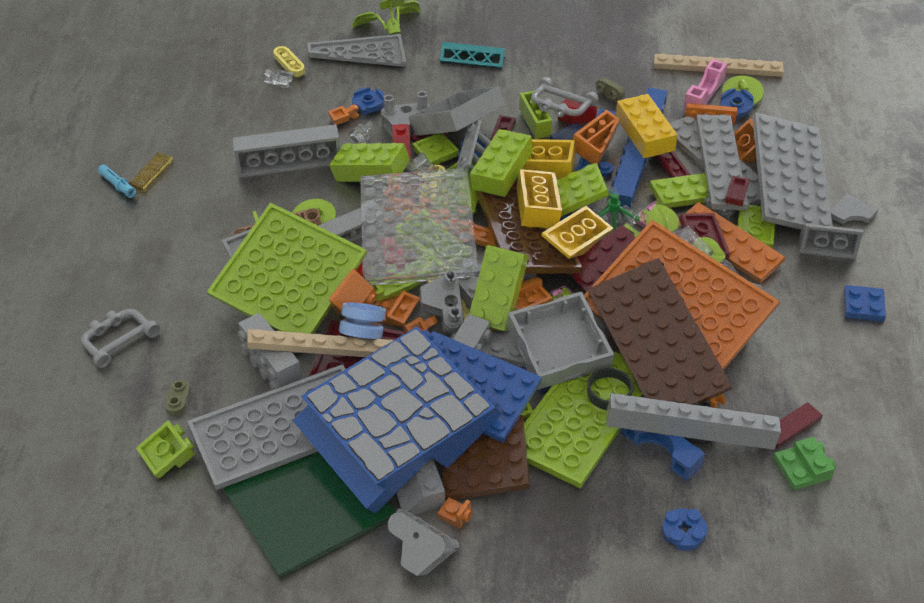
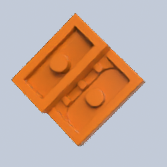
[374,291,420,326]

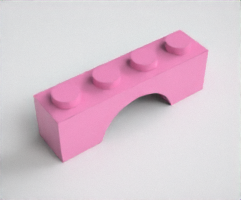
[684,59,727,110]

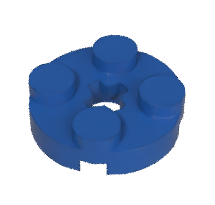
[352,87,384,115]
[720,88,754,120]
[662,508,707,551]

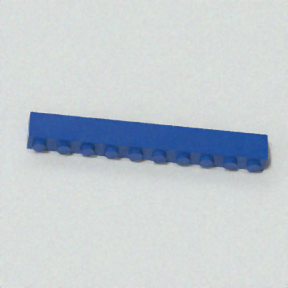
[608,87,668,210]

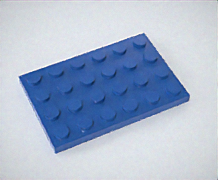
[431,331,542,443]

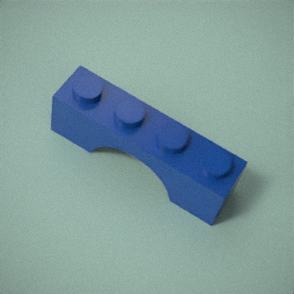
[621,428,705,481]

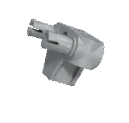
[381,91,430,138]
[419,269,463,335]
[388,509,459,576]

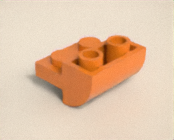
[515,276,552,310]

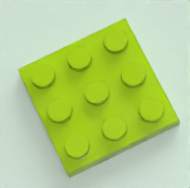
[556,163,610,216]

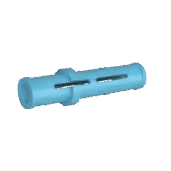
[98,164,136,198]

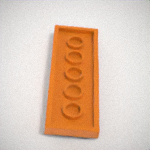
[677,202,785,284]

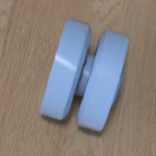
[339,302,386,339]

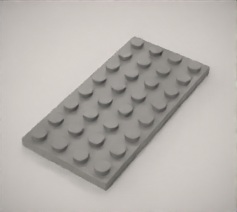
[753,112,833,229]
[187,364,345,490]

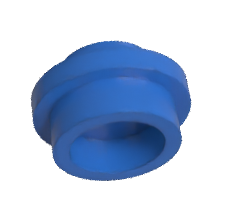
[598,161,613,177]

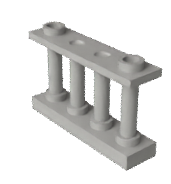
[456,119,491,174]

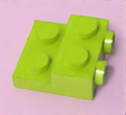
[136,420,196,479]

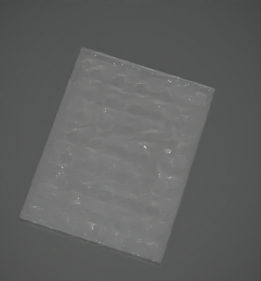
[360,168,479,285]

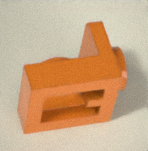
[437,497,473,529]

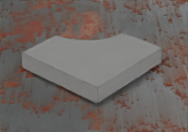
[830,194,878,224]

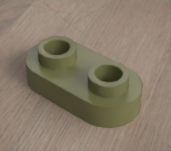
[596,77,625,102]
[165,380,191,416]

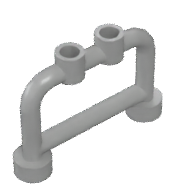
[531,77,598,117]
[81,309,161,368]

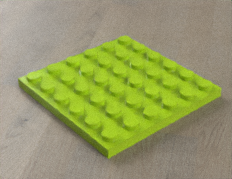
[207,202,367,334]

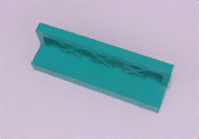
[440,42,506,68]

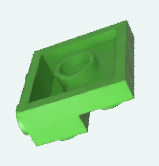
[773,437,836,491]

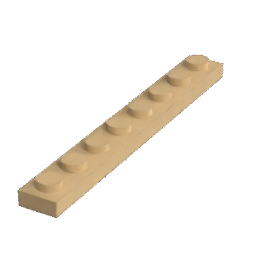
[654,54,784,77]
[247,329,394,357]

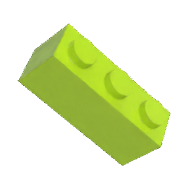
[519,90,552,139]

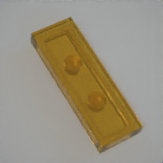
[128,152,173,192]

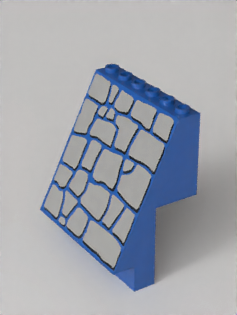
[292,327,502,514]

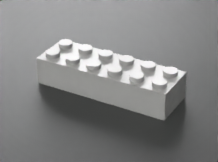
[233,124,340,178]

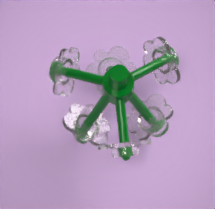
[592,186,641,233]

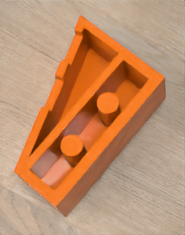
[573,110,620,165]

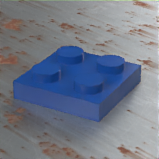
[844,285,886,322]

